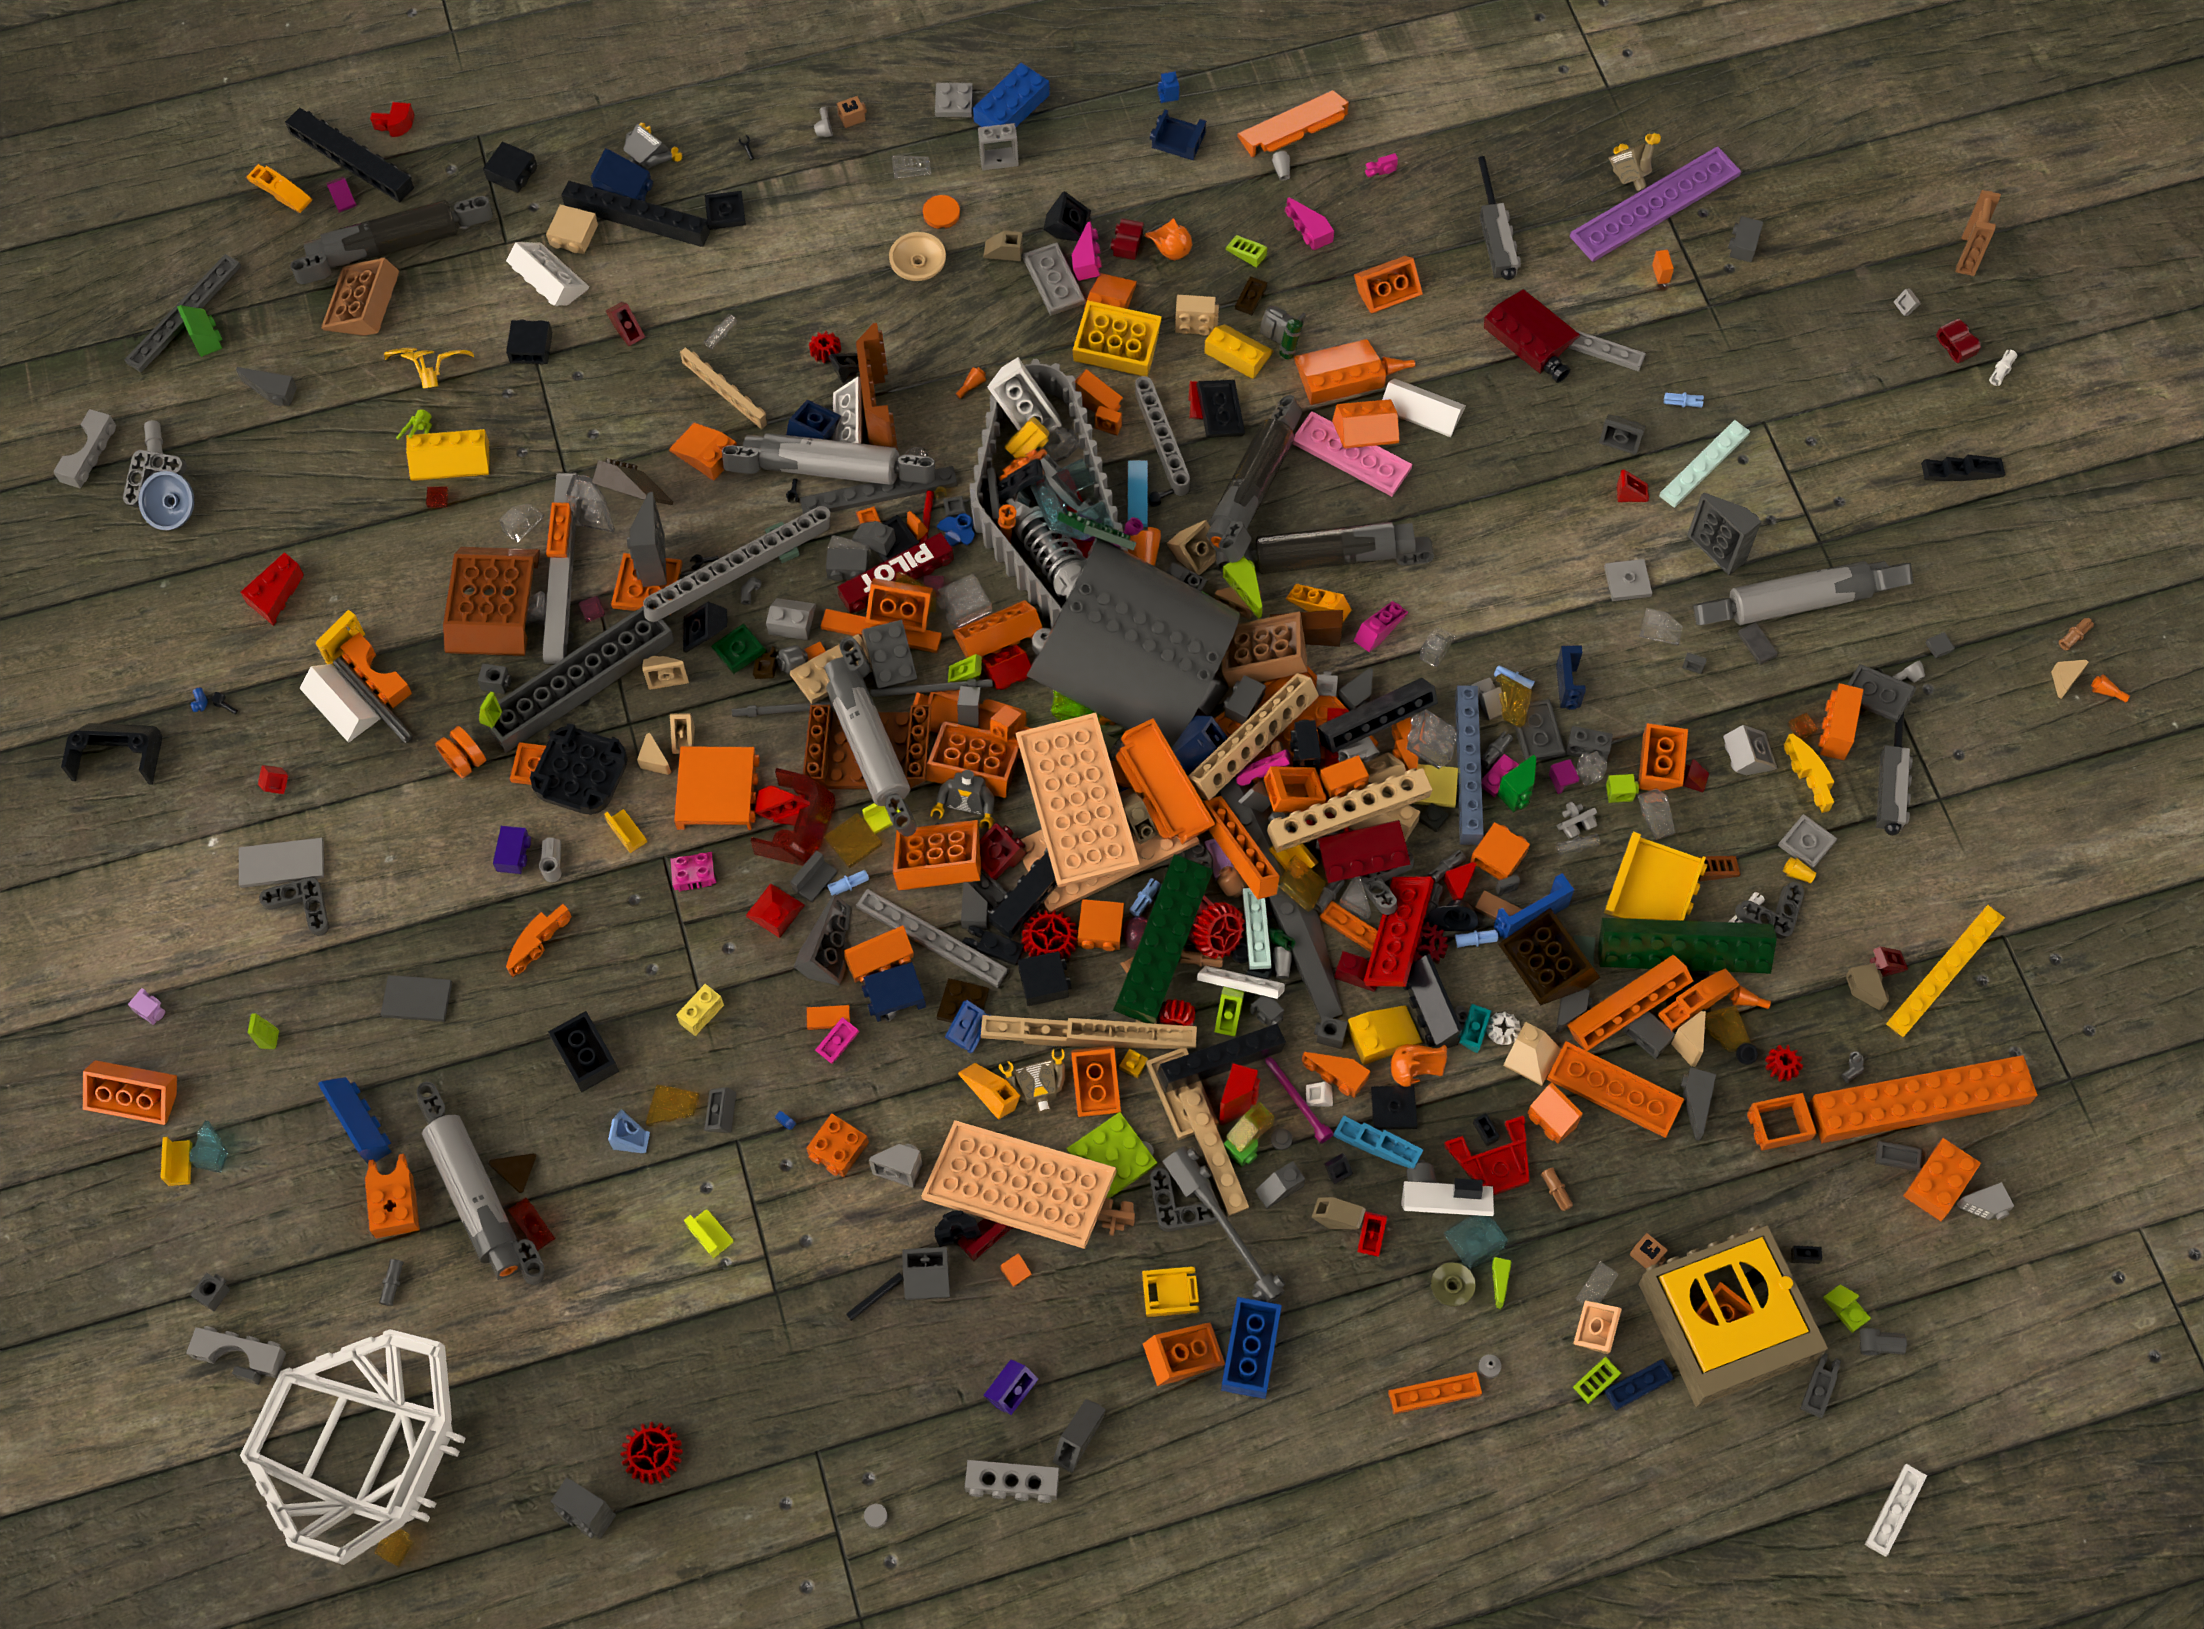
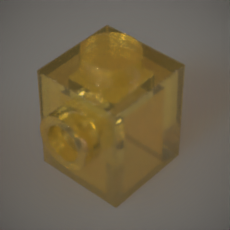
[374,1528,414,1568]

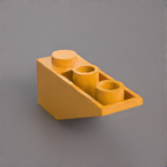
[1286,584,1351,622]
[958,1063,1020,1120]

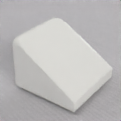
[1306,1082,1333,1107]

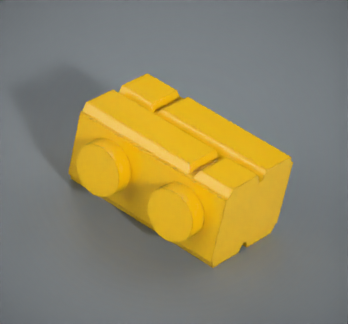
[1005,416,1050,458]

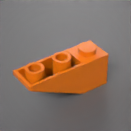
[1302,1052,1371,1098]

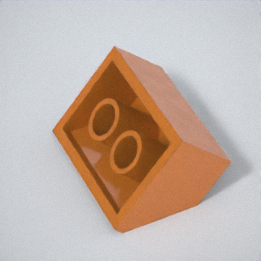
[1354,256,1423,313]
[1332,399,1399,449]
[1638,723,1688,792]
[844,925,913,983]

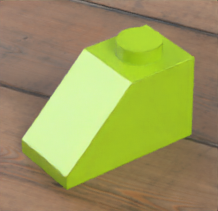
[1214,987,1245,1037]

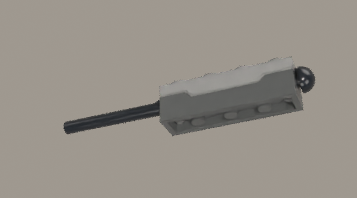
[1478,156,1521,280]
[1876,712,1913,836]

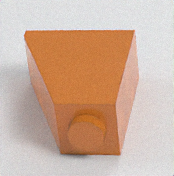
[1075,369,1123,413]

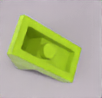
[948,654,982,683]
[1823,1284,1871,1333]

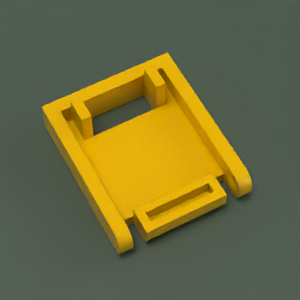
[316,610,365,665]
[1142,1267,1200,1317]

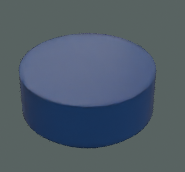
[775,1111,796,1130]

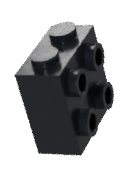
[483,141,537,193]
[506,319,553,364]
[1290,719,1321,775]
[1018,951,1072,1007]

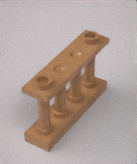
[1955,190,2001,276]

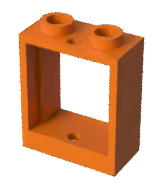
[1263,766,1326,812]
[1747,1093,1816,1151]

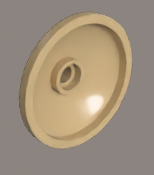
[889,232,946,281]

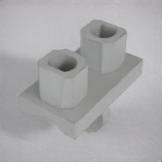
[1556,802,1598,839]

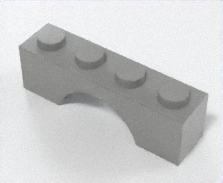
[53,409,116,489]
[186,1326,286,1379]

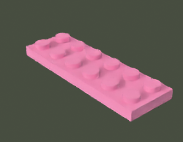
[1291,411,1412,497]

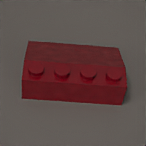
[1484,289,1580,374]

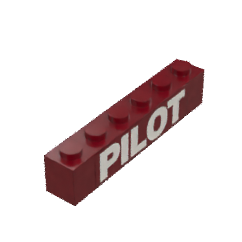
[837,532,954,614]

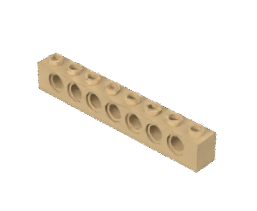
[1188,673,1319,800]
[1267,768,1433,853]

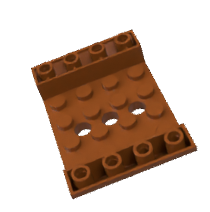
[856,323,898,451]
[443,547,540,656]
[802,705,932,789]

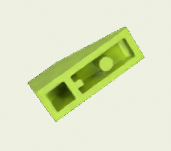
[1223,555,1262,619]

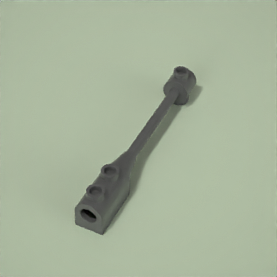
[1162,1146,1286,1303]

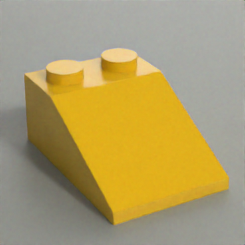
[1347,1005,1423,1066]

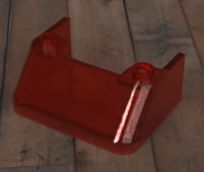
[751,768,836,866]

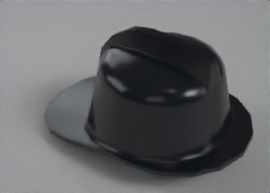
[1427,899,1478,931]

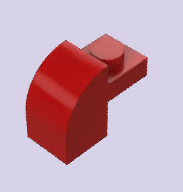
[370,102,415,137]

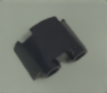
[934,1210,982,1247]

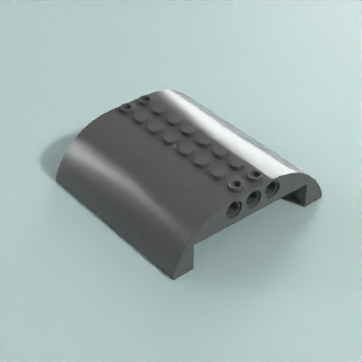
[1026,537,1240,749]

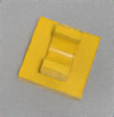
[1119,1049,1148,1079]

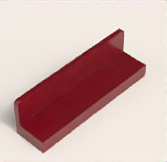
[957,1218,1013,1262]

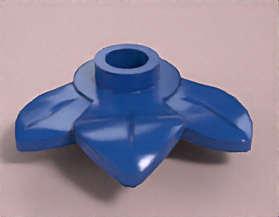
[937,514,974,546]

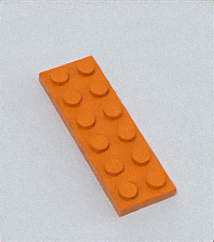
[1547,1041,1684,1138]

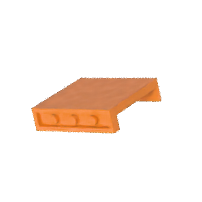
[674,746,760,830]

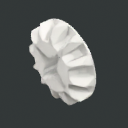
[1486,1011,1521,1045]

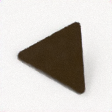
[489,1153,536,1193]

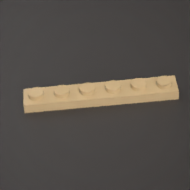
[680,347,767,429]
[1179,1086,1249,1216]

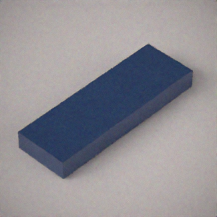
[1604,1359,1675,1411]

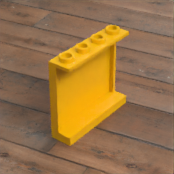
[1604,832,1707,921]

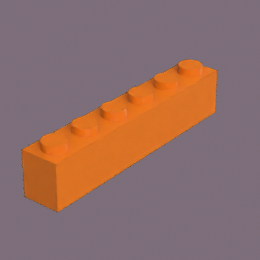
[1203,796,1279,899]
[1567,954,1693,1052]

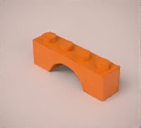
[340,632,412,708]

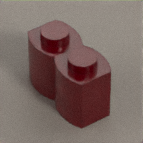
[1110,218,1144,260]
[1936,319,1981,364]

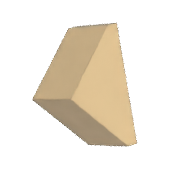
[2051,660,2089,699]
[670,714,695,754]
[637,733,671,775]

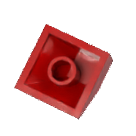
[746,883,805,938]

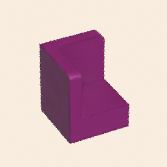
[1549,759,1579,794]

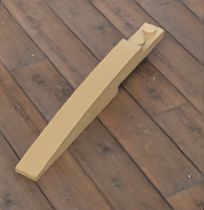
[981,1015,1197,1049]

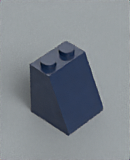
[590,148,653,202]

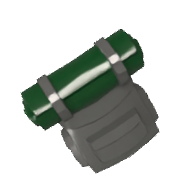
[1260,306,1306,359]

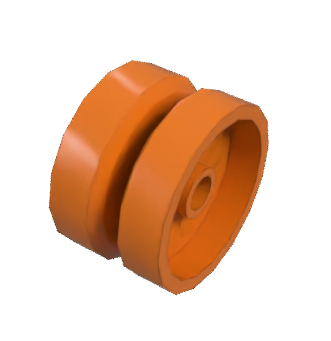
[435,726,486,779]

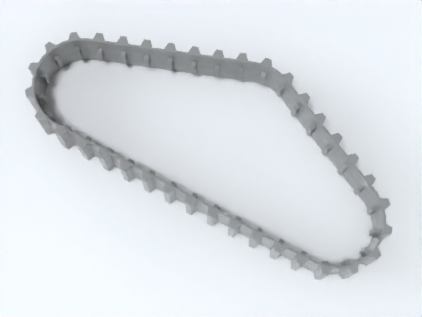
[970,359,1128,629]

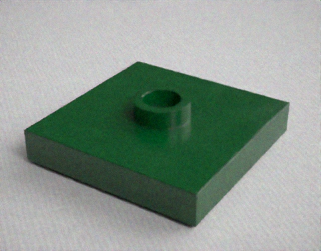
[711,623,767,674]

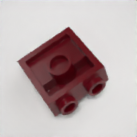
[980,822,1027,881]

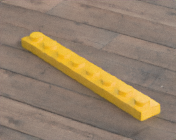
[1886,905,2005,1037]

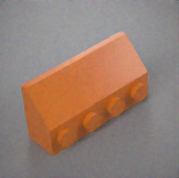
[952,600,1043,659]
[83,1060,177,1125]

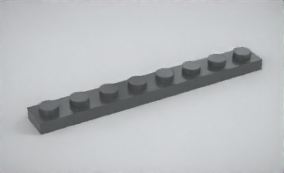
[124,254,241,372]
[800,466,957,514]

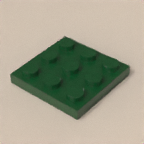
[1057,511,1136,551]

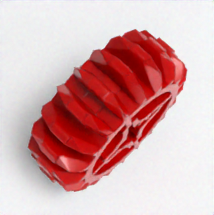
[1192,902,1246,959]
[1022,909,1078,958]
[620,1422,683,1485]

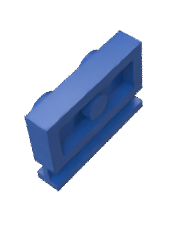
[945,1000,991,1053]

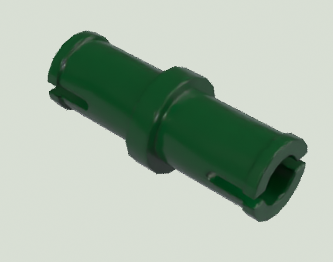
[1267,924,1295,951]

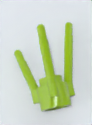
[396,410,432,440]

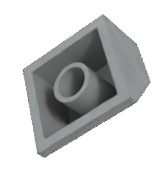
[766,598,816,640]
[1723,725,1777,776]
[869,1144,923,1188]

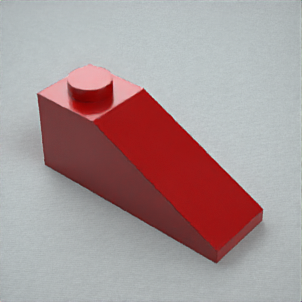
[754,785,810,820]

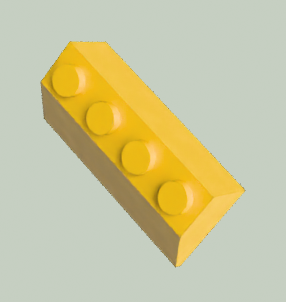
[406,429,489,481]

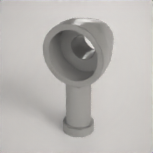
[814,107,833,137]
[1892,660,1925,683]

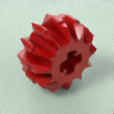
[809,331,842,364]
[1159,999,1195,1026]
[1765,1045,1803,1082]

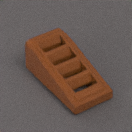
[1698,856,1740,882]

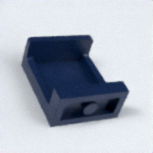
[1150,109,1207,160]
[1556,645,1586,710]
[861,962,926,1022]

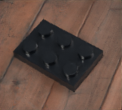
[1196,380,1245,438]

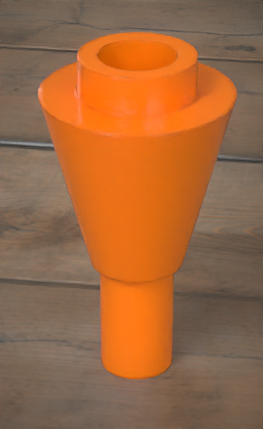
[1381,357,1415,376]
[956,367,986,399]
[2091,674,2130,703]
[1730,985,1771,1009]

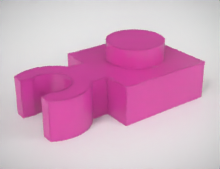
[1365,153,1398,177]

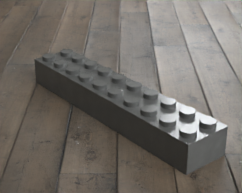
[479,606,675,753]

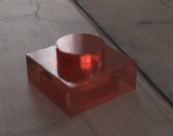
[426,486,449,508]

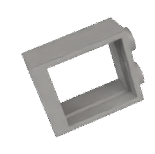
[978,123,1019,170]

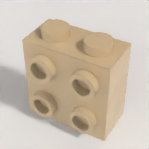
[546,205,598,254]
[1175,295,1219,335]

